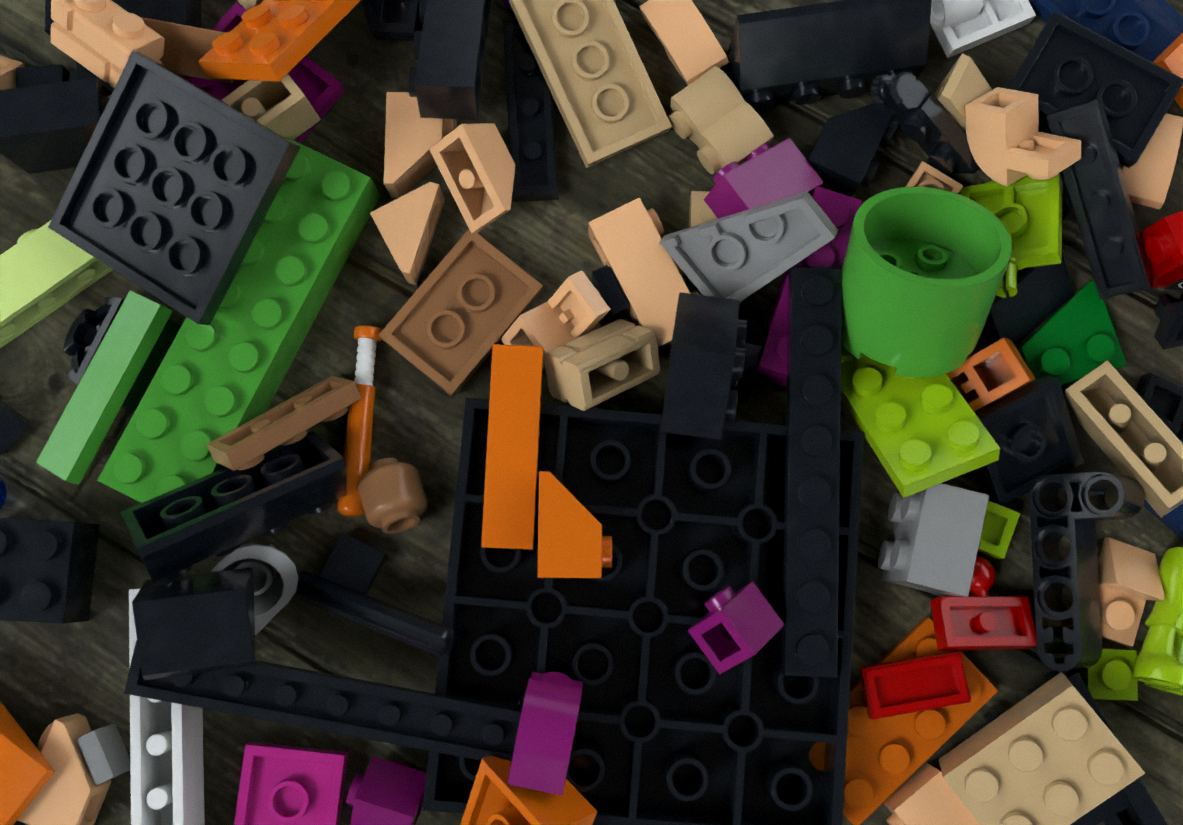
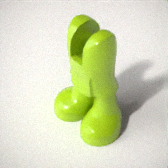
[1132,547,1183,696]

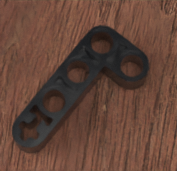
[1029,472,1145,672]

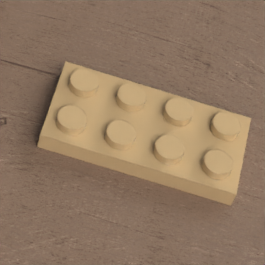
[508,0,672,168]

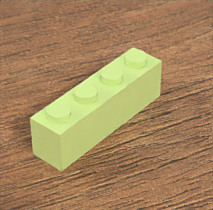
[0,220,113,349]

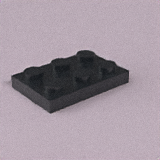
[1007,11,1183,168]

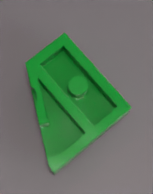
[1017,281,1127,386]

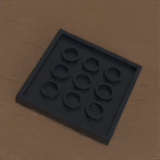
[48,50,301,325]

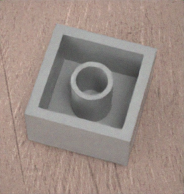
[878,483,989,597]

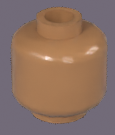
[358,458,428,534]

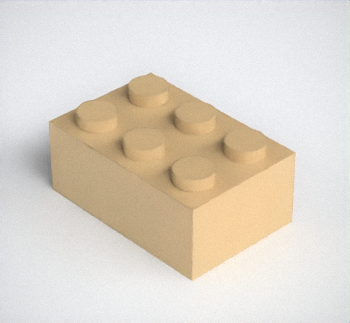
[938,672,1145,825]

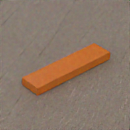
[481,344,544,550]

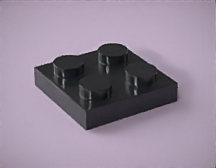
[974,375,1085,506]

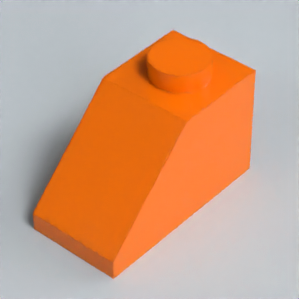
[538,471,612,578]

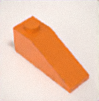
[946,338,1036,412]

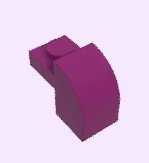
[508,672,583,795]

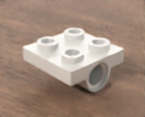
[930,0,1036,58]

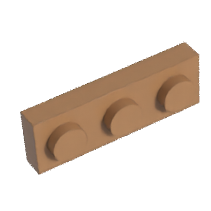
[206,376,361,471]

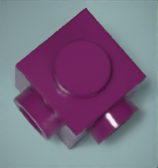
[688,582,784,675]
[346,756,427,825]

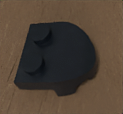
[63,297,181,411]

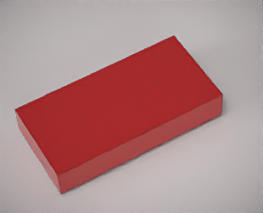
[858,650,971,720]

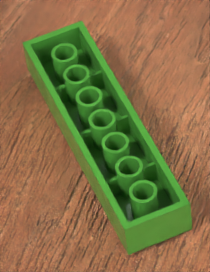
[97,137,381,503]

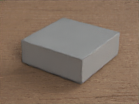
[78,723,130,785]

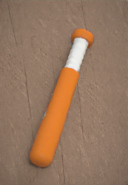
[337,325,382,517]

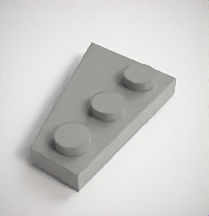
[659,191,838,302]

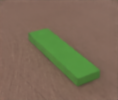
[36,290,173,485]

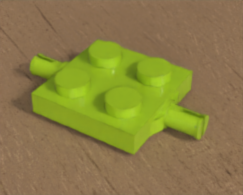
[960,173,1063,298]

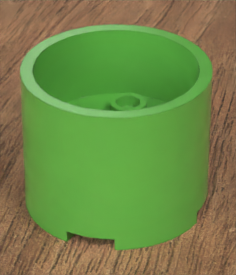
[841,187,1012,377]

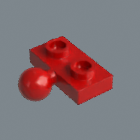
[930,556,1037,650]

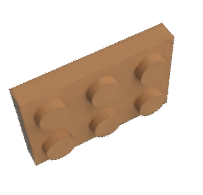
[378,229,544,398]

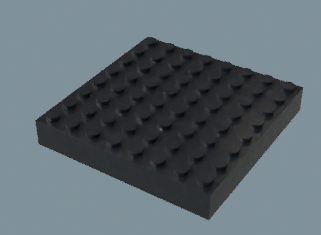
[423,397,864,825]

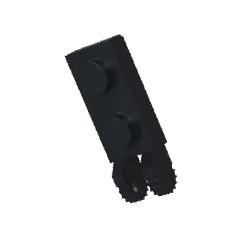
[869,72,979,174]

